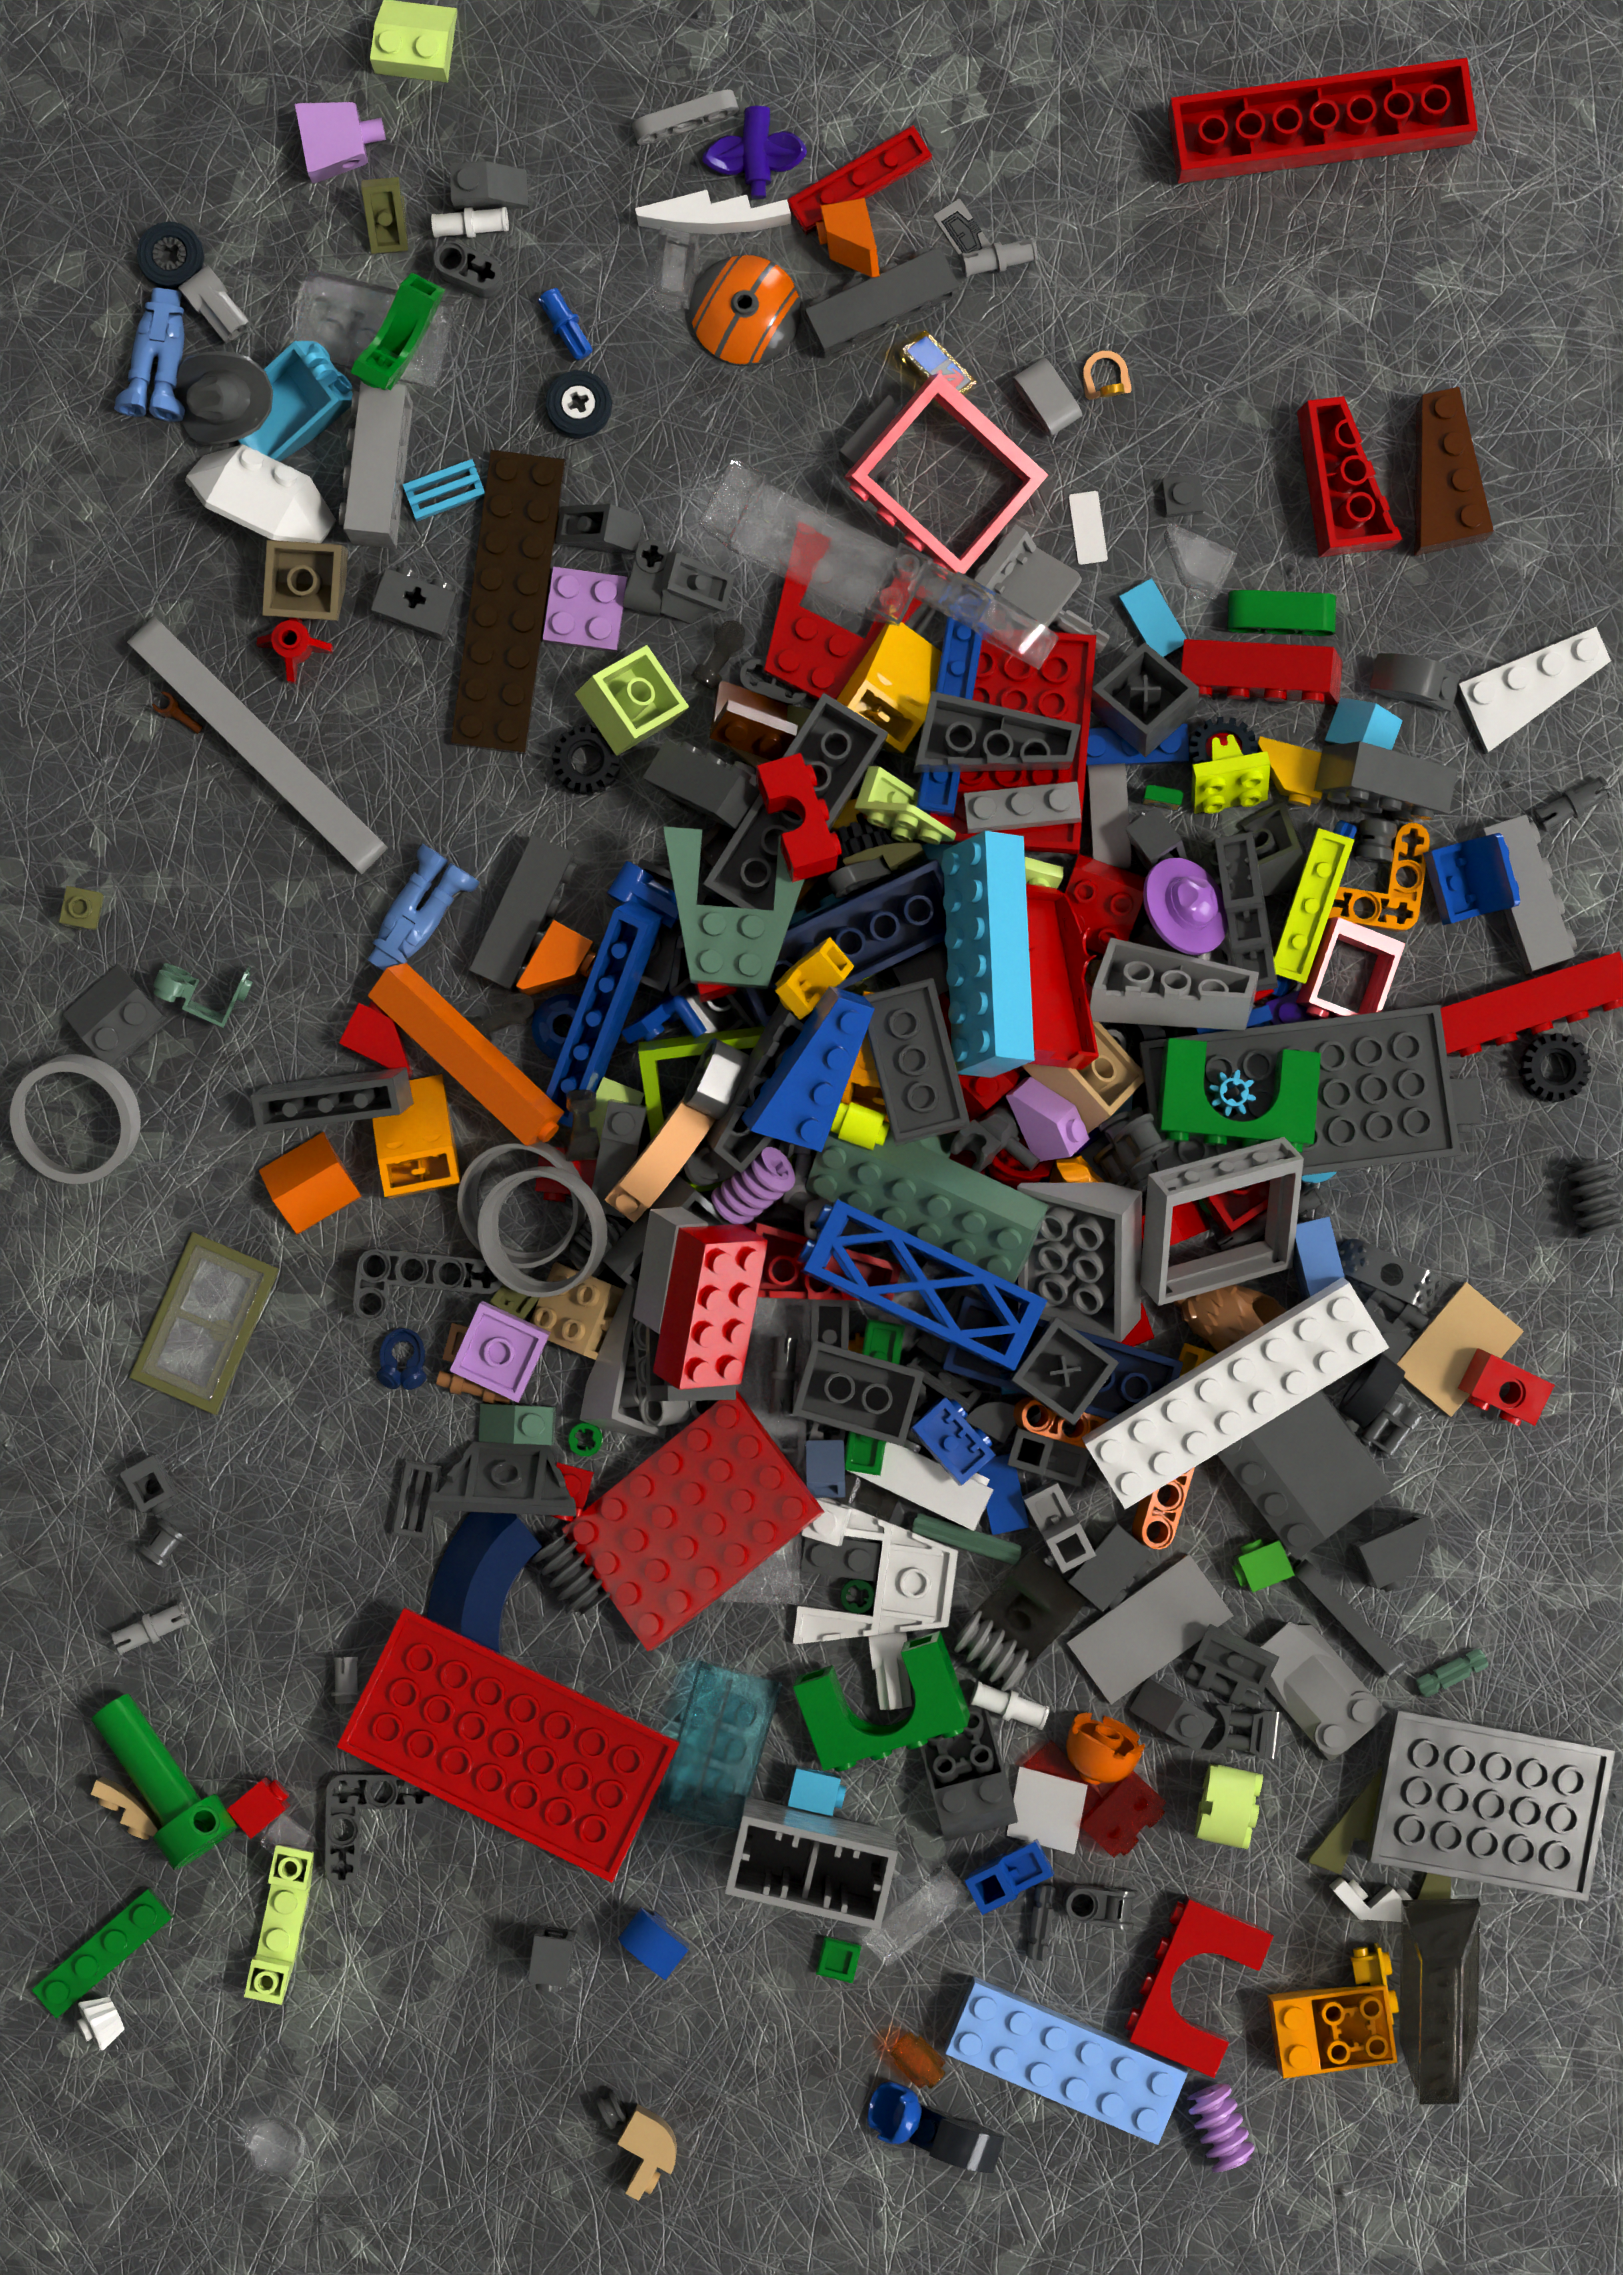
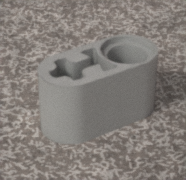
[1012,357,1082,437]

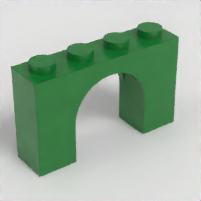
[1156,1038,1321,1153]
[793,1631,970,1772]

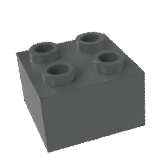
[1091,642,1199,757]
[1007,1317,1119,1425]

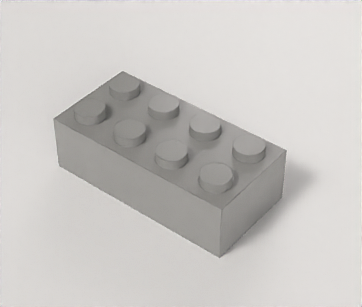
[339,381,413,549]

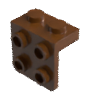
[709,681,798,761]

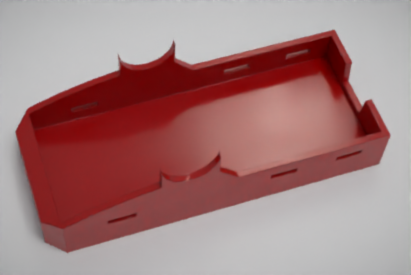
[1026,884,1099,1070]

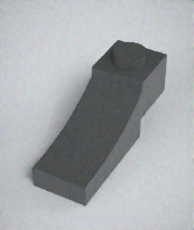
[592,1099,648,1218]

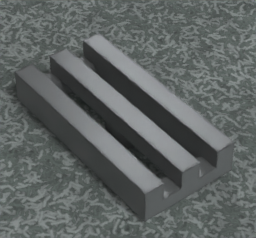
[391,1460,443,1541]

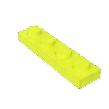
[1274,827,1354,984]

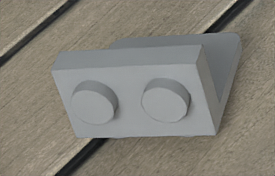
[971,524,1082,635]

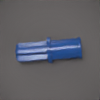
[538,288,592,361]

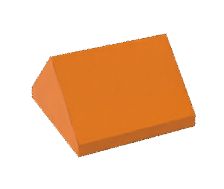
[259,1132,362,1235]

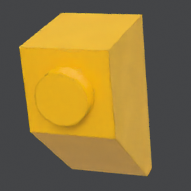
[1257,736,1323,807]

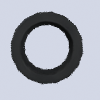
[1338,1353,1405,1427]

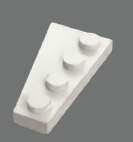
[1457,627,1611,754]

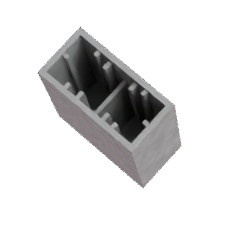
[725,1797,898,1930]

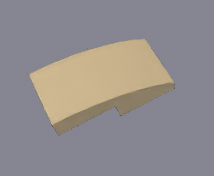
[91,1777,163,1840]

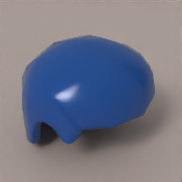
[867,2081,922,2145]

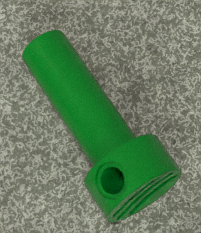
[91,1694,238,1870]

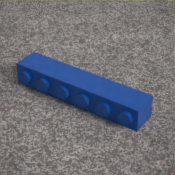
[546,901,664,1128]

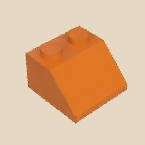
[516,920,597,996]

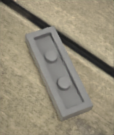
[964,782,1081,834]

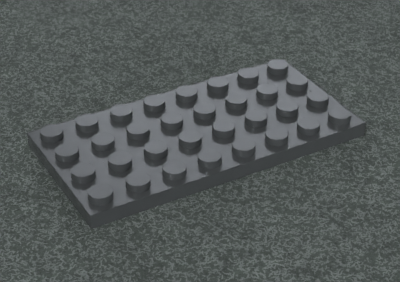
[1138,1005,1461,1176]

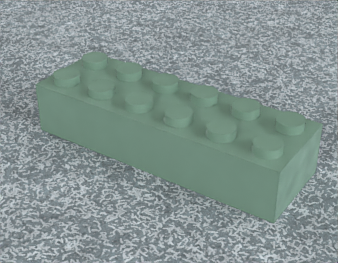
[805,1120,1049,1284]

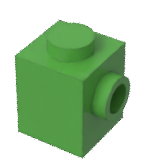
[1232,1538,1295,1593]

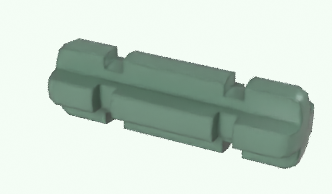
[1415,1649,1488,1698]

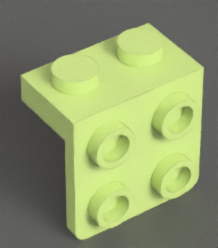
[855,766,956,845]

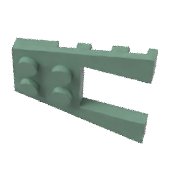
[664,826,805,989]

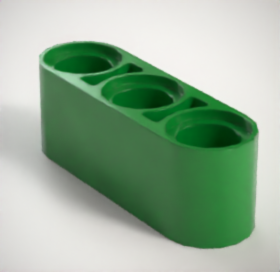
[1227,590,1337,636]

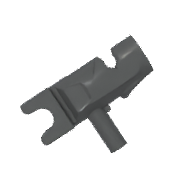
[950,1098,1040,1172]

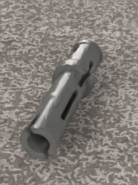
[1216,1182,1325,1252]

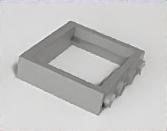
[1140,1137,1304,1306]

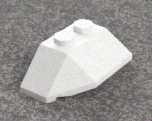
[185,444,336,543]

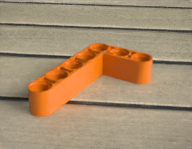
[1013,1397,1195,1550]

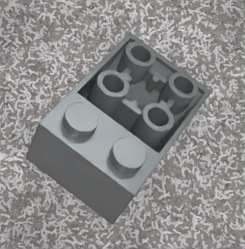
[920,1705,1018,1842]

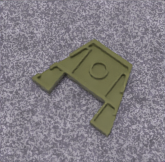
[1307,1767,1451,1916]

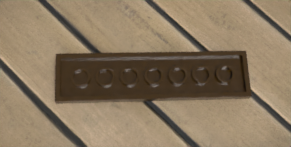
[451,450,566,755]

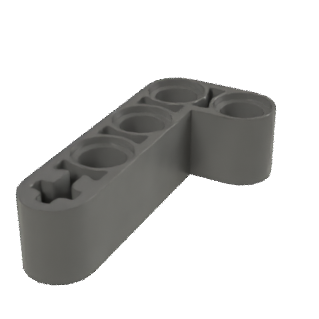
[353,1249,503,1321]

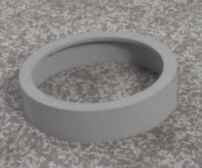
[10,1054,141,1184]
[457,1138,586,1268]
[477,1166,607,1297]

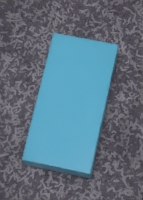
[1119,578,1187,658]

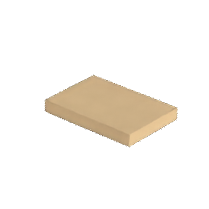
[1397,1282,1524,1417]

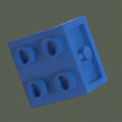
[909,1397,995,1486]

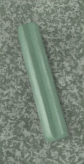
[911,1513,1022,1565]

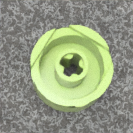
[1195,1764,1263,1849]

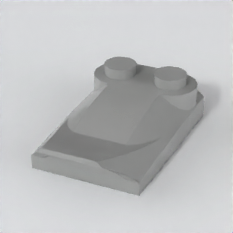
[1260,1621,1387,1762]

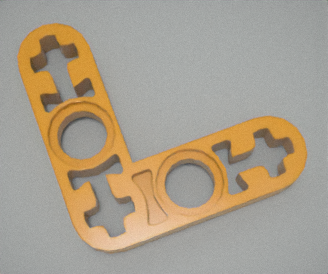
[1328,823,1430,932]

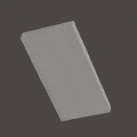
[1066,1554,1234,1705]

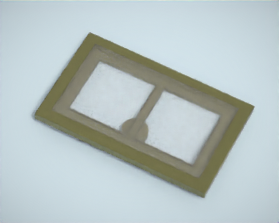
[129,1232,280,1415]

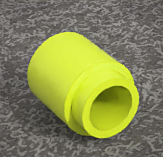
[830,1102,890,1151]

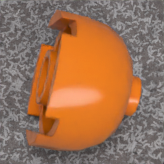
[1066,1712,1145,1785]

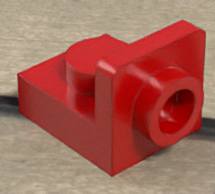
[550,1462,594,1522]

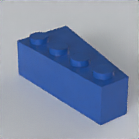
[741,986,875,1152]

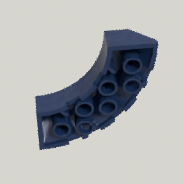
[427,1512,545,1655]

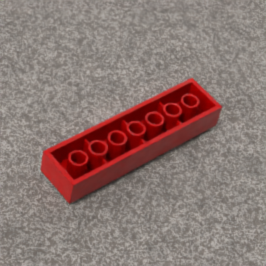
[1167,58,1478,184]

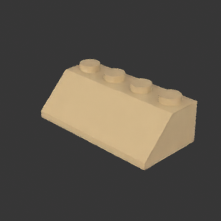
[1022,1021,1144,1134]

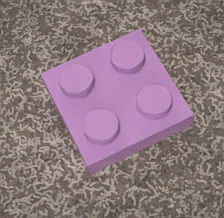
[543,566,628,653]
[450,1301,551,1403]

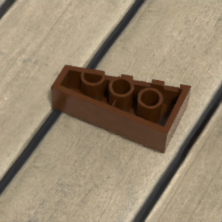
[1414,387,1494,557]

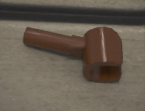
[152,692,203,734]

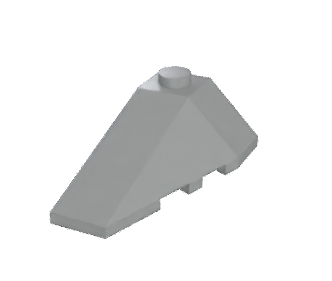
[580,1283,667,1439]

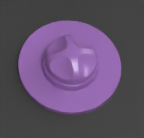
[1143,858,1228,955]

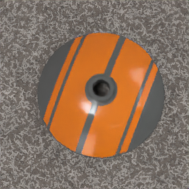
[690,255,801,366]

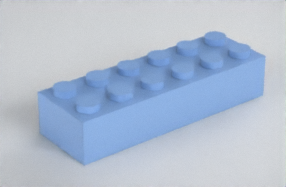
[944,1976,1188,2145]

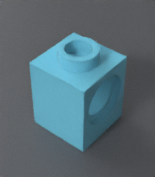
[788,1765,847,1816]

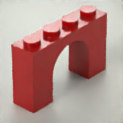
[1124,1895,1274,2078]

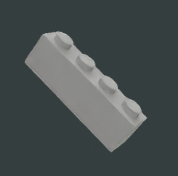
[1478,814,1577,974]

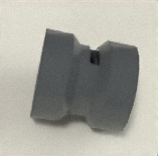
[1355,819,1398,864]

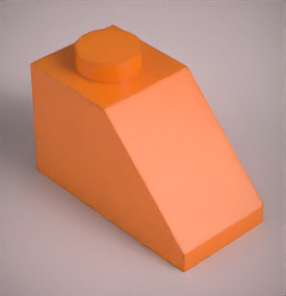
[816,198,880,278]

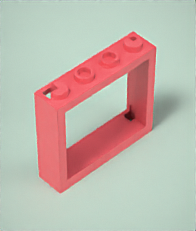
[844,373,1048,578]

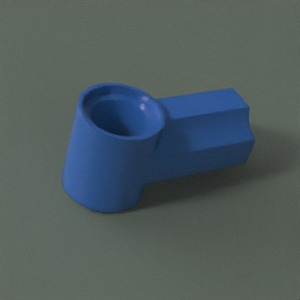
[606,861,679,929]

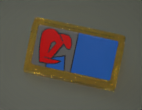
[899,330,978,396]

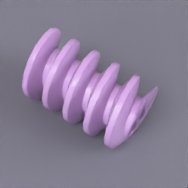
[711,1147,795,1225]
[1187,2084,1255,2173]

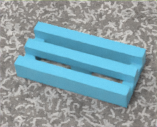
[402,459,485,521]

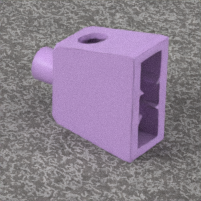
[295,102,386,183]

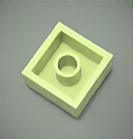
[575,645,689,756]

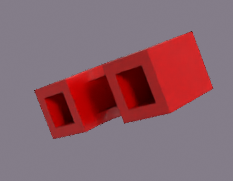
[756,753,842,883]

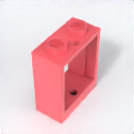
[1296,917,1405,1019]

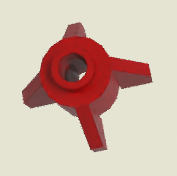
[257,618,333,684]

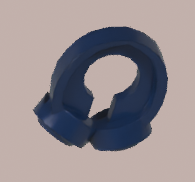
[376,1328,427,1390]

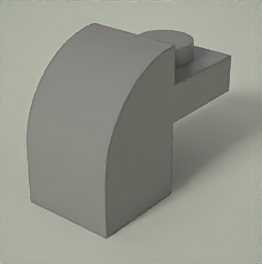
[1022,1480,1096,1573]

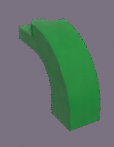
[351,272,445,391]

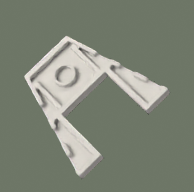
[793,1498,958,1644]

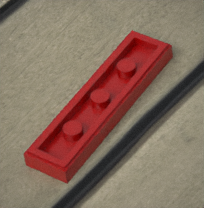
[787,125,932,235]

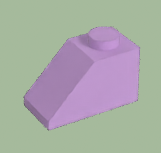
[1006,1077,1090,1162]

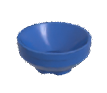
[531,994,581,1061]

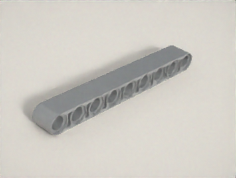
[127,616,388,874]

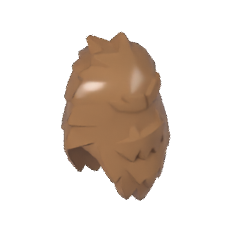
[1174,1284,1287,1353]

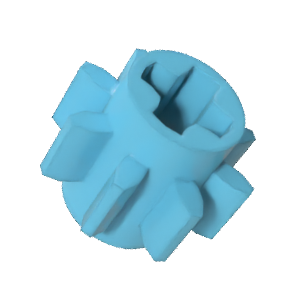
[1207,1070,1256,1118]

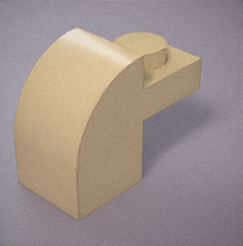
[617,2104,677,2201]

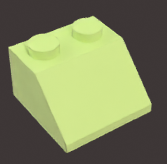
[370,0,457,83]

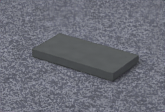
[864,978,971,1146]

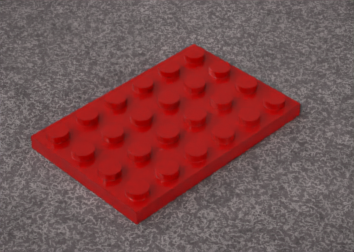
[930,627,1097,854]
[562,1390,825,1651]

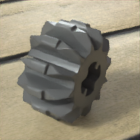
[568,1214,628,1278]

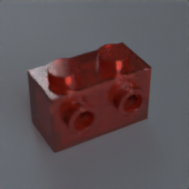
[1080,1770,1166,1858]

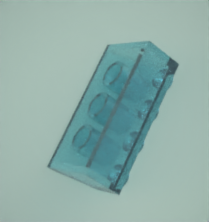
[657,1661,782,1829]

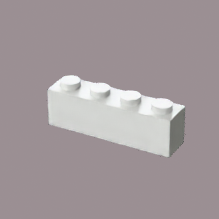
[844,1439,994,1531]

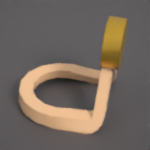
[1083,351,1132,400]

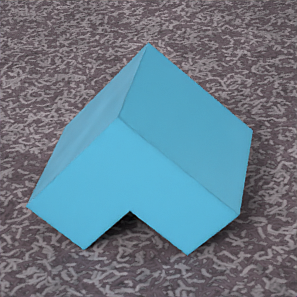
[1325,697,1403,750]

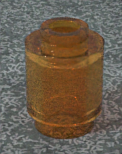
[889,2031,946,2089]

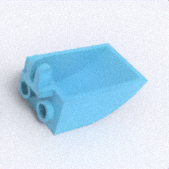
[238,341,353,462]

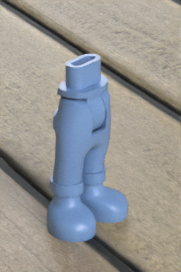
[114,288,185,422]
[367,843,480,971]

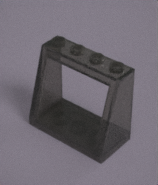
[1399,1898,1480,2105]

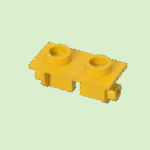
[1350,1942,1399,2025]

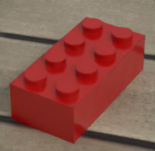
[653,1224,768,1390]

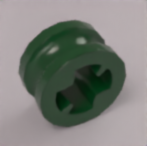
[840,1579,874,1614]

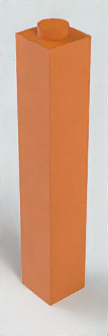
[368,963,565,1146]

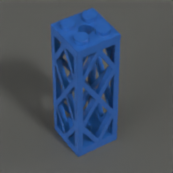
[797,1199,1048,1371]

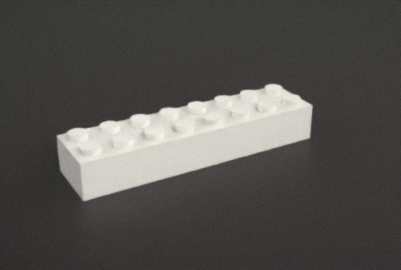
[1082,1277,1389,1509]

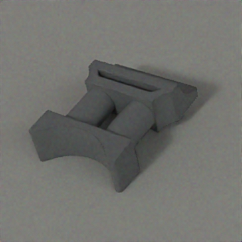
[1211,1704,1283,1760]

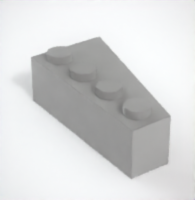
[1090,937,1259,1031]

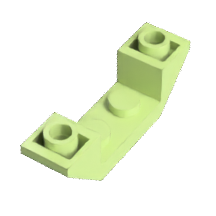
[244,1845,314,2005]

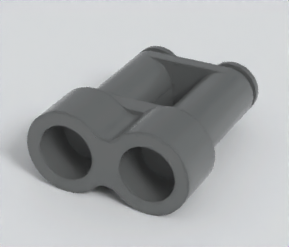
[1360,1396,1424,1460]

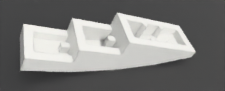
[635,190,791,234]

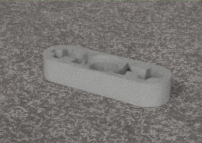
[631,90,739,145]

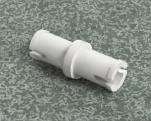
[431,207,509,238]
[970,1681,1049,1730]

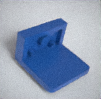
[1423,833,1520,925]

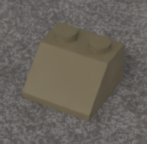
[262,540,348,621]

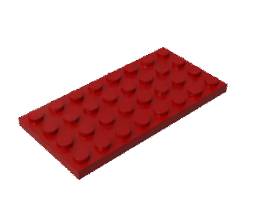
[337,1607,680,1883]

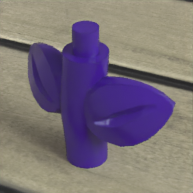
[702,106,807,199]

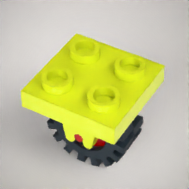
[1189,717,1271,814]

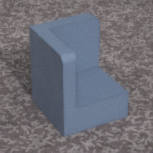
[806,1440,845,1498]

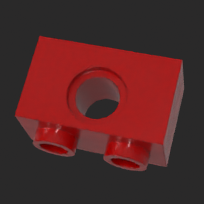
[1458,1348,1555,1426]

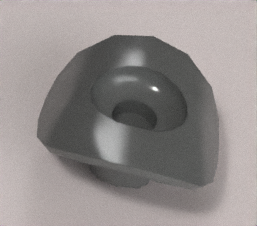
[176,351,273,445]

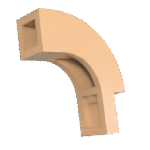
[605,1097,716,1223]

